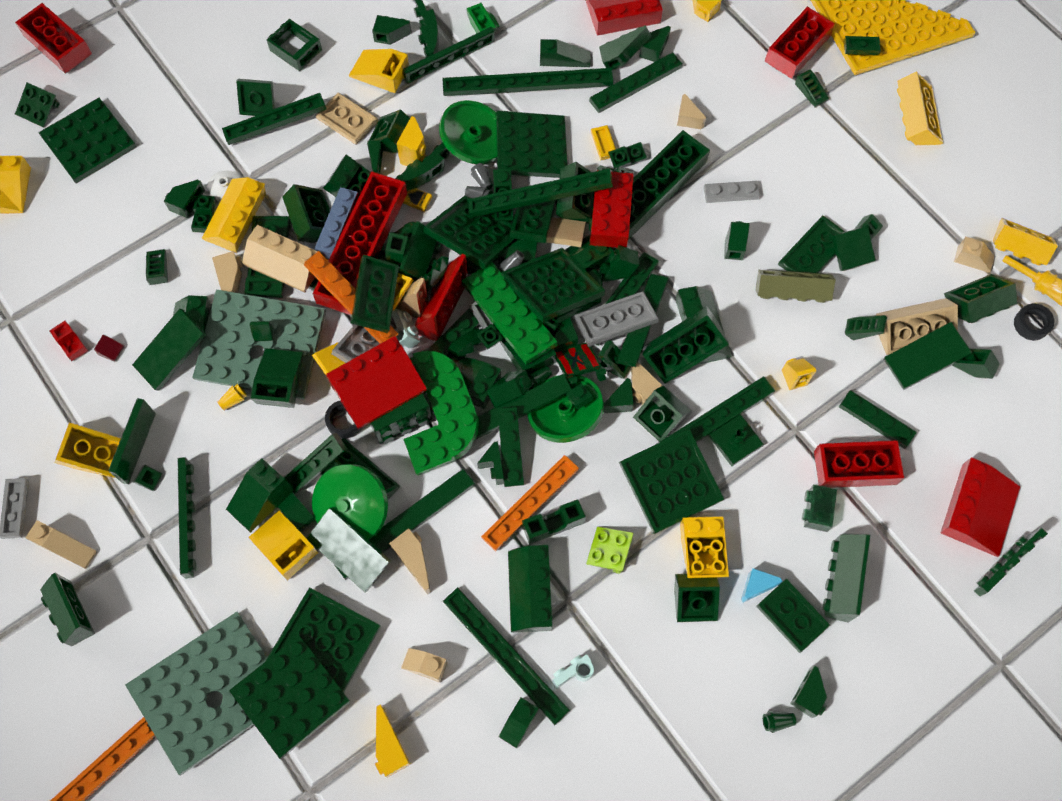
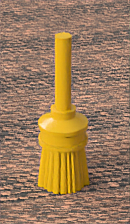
[1002,255,1062,306]

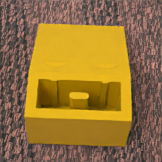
[349,49,409,93]
[248,511,318,581]
[680,517,729,578]

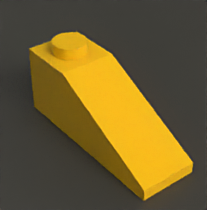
[375,704,411,778]

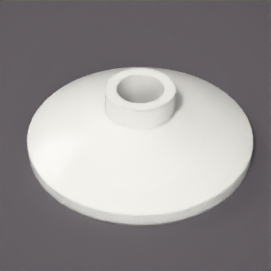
[207,170,241,202]

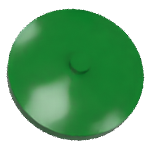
[439,100,497,164]
[527,375,604,443]
[312,464,388,540]

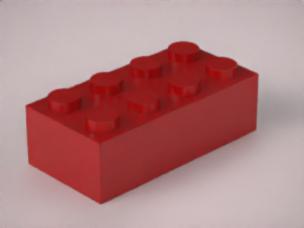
[15,3,92,74]
[765,6,835,79]
[590,170,633,248]
[814,441,904,488]

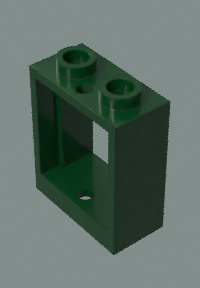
[267,18,322,72]

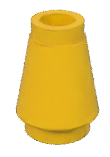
[217,384,247,411]

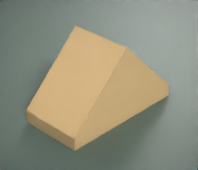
[677,94,706,129]

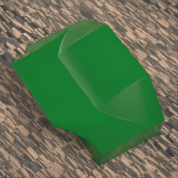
[466,2,500,33]

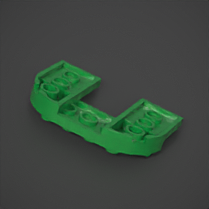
[403,351,479,476]

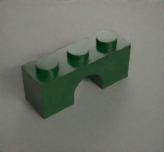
[522,499,586,545]

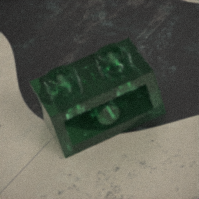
[802,484,837,532]

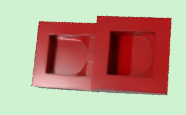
[49,320,88,361]

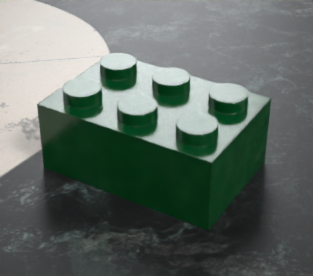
[369,393,432,444]

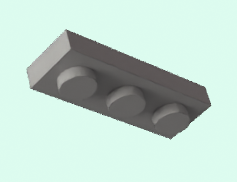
[704,181,760,203]
[0,478,29,539]

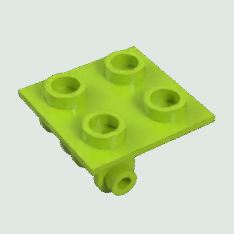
[586,527,634,574]

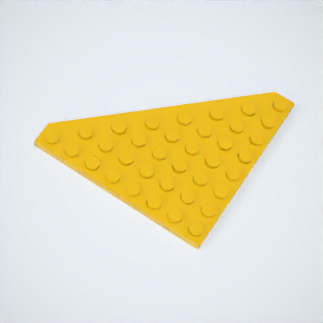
[810,0,975,75]

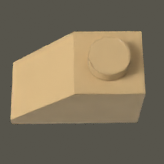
[954,236,994,273]
[631,362,662,405]
[401,648,448,683]

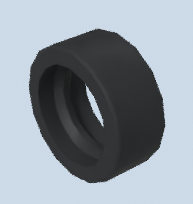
[1014,303,1055,341]
[325,401,361,439]

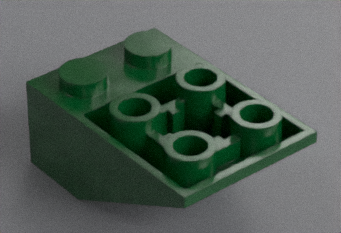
[323,154,371,197]
[251,348,304,408]

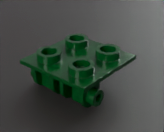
[15,82,60,128]

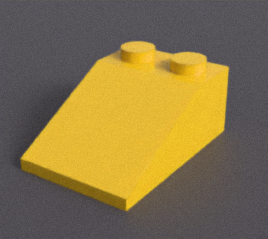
[54,422,121,478]

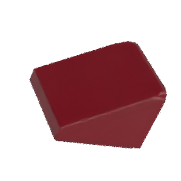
[94,335,124,362]

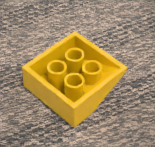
[0,156,31,214]

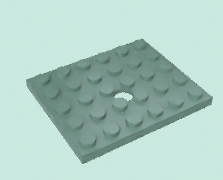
[192,289,326,400]
[125,612,267,776]

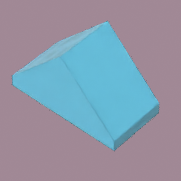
[741,568,783,603]

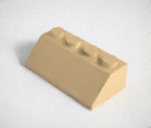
[242,225,317,293]
[876,298,958,355]

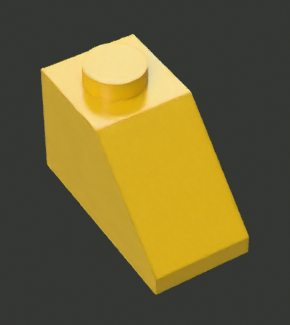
[692,0,722,22]
[782,358,816,390]

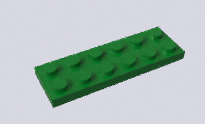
[462,262,557,365]

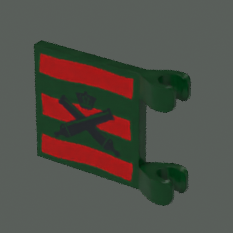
[555,342,606,389]

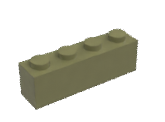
[755,269,836,303]

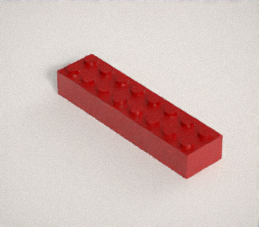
[312,171,407,315]

